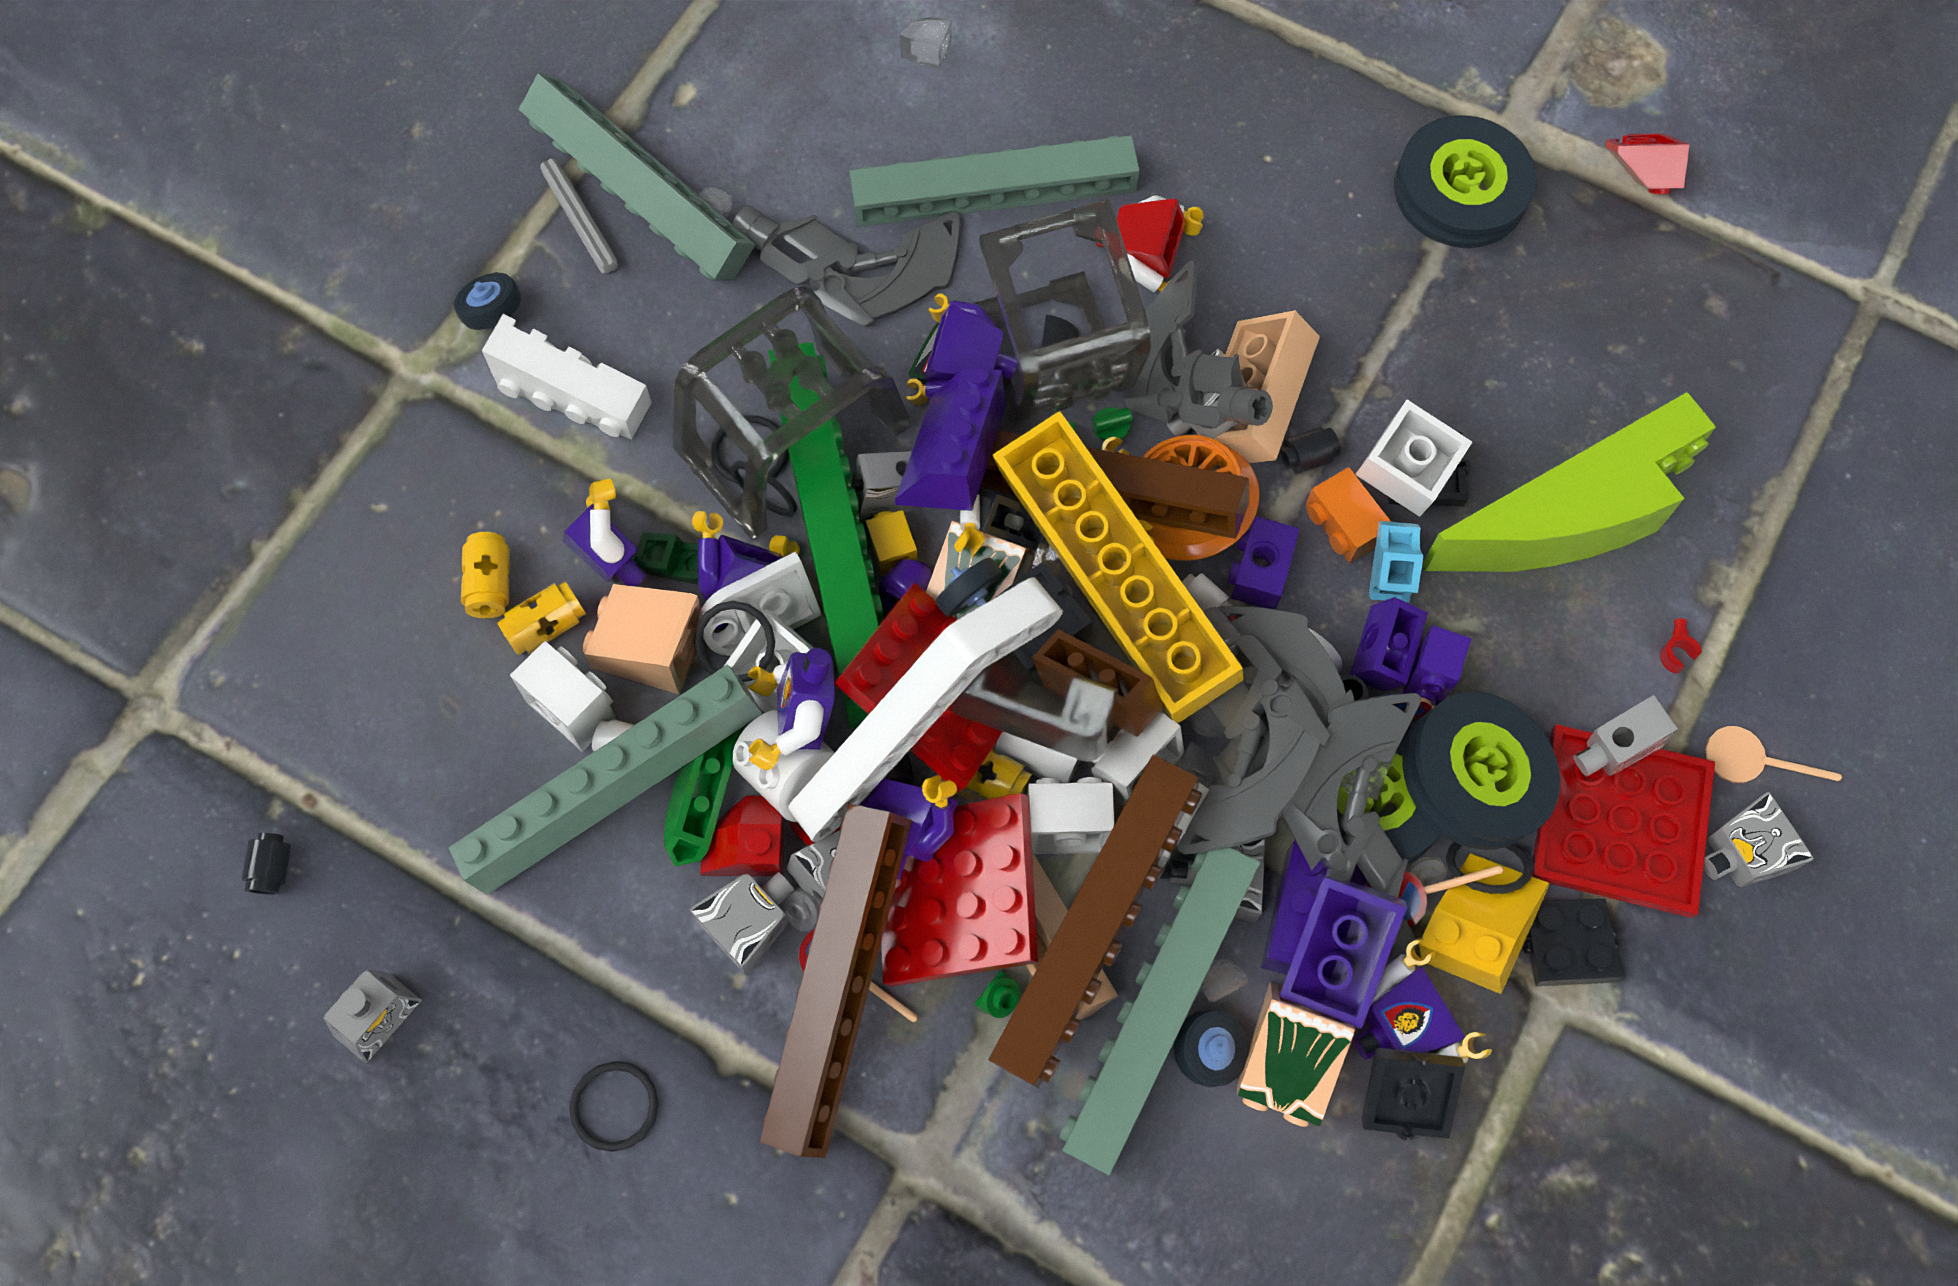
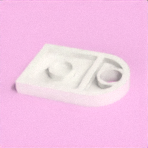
[698,552,822,656]

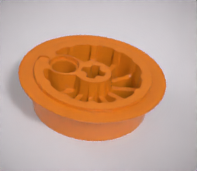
[1137,435,1260,561]

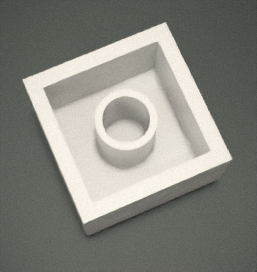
[1355,400,1472,517]
[510,641,616,752]
[1027,777,1114,854]

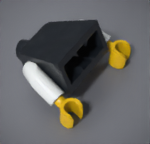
[954,488,1060,577]

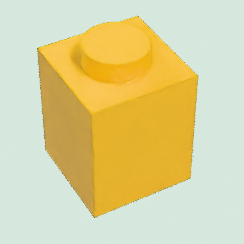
[866,510,917,577]

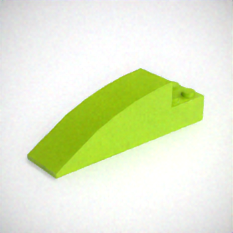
[1422,392,1716,572]

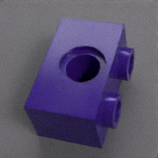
[1227,516,1300,610]
[1350,597,1428,691]
[1402,625,1471,706]

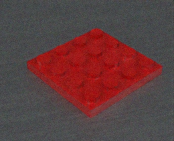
[834,582,1029,792]
[1531,724,1715,918]
[881,793,1039,987]

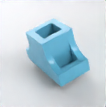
[1369,521,1423,603]

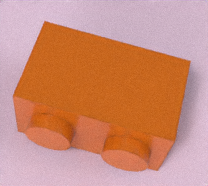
[1305,467,1391,564]

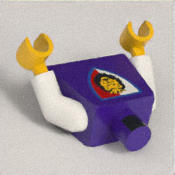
[562,478,648,587]
[747,648,835,770]
[1353,938,1492,1063]

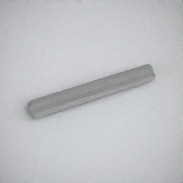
[540,158,618,274]

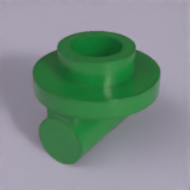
[1092,407,1132,442]
[974,971,1020,1018]

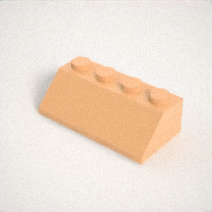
[1195,310,1320,463]

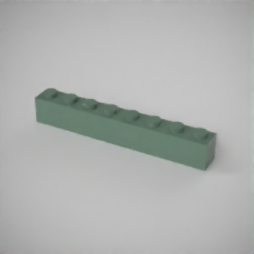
[518,73,756,281]
[849,135,1139,227]
[448,664,763,895]
[1059,848,1260,1175]

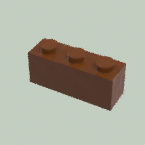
[1032,629,1163,737]

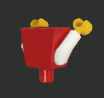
[1095,195,1204,292]

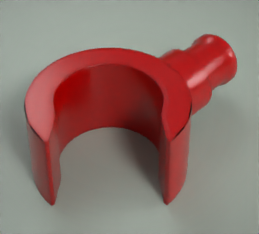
[1660,618,1702,674]

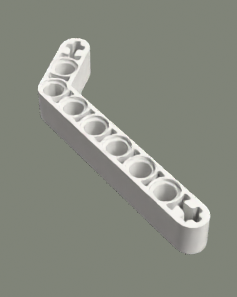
[788,578,1063,842]

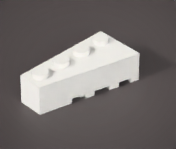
[482,314,651,439]

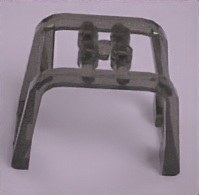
[973,199,1151,424]
[673,286,911,539]

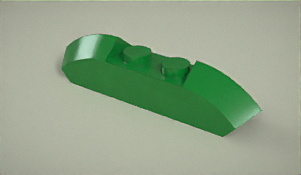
[664,727,743,866]

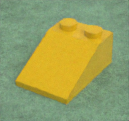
[1419,853,1549,994]

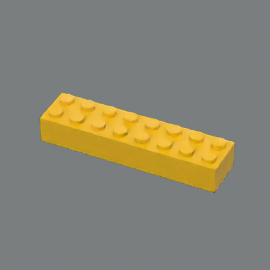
[993,411,1244,724]

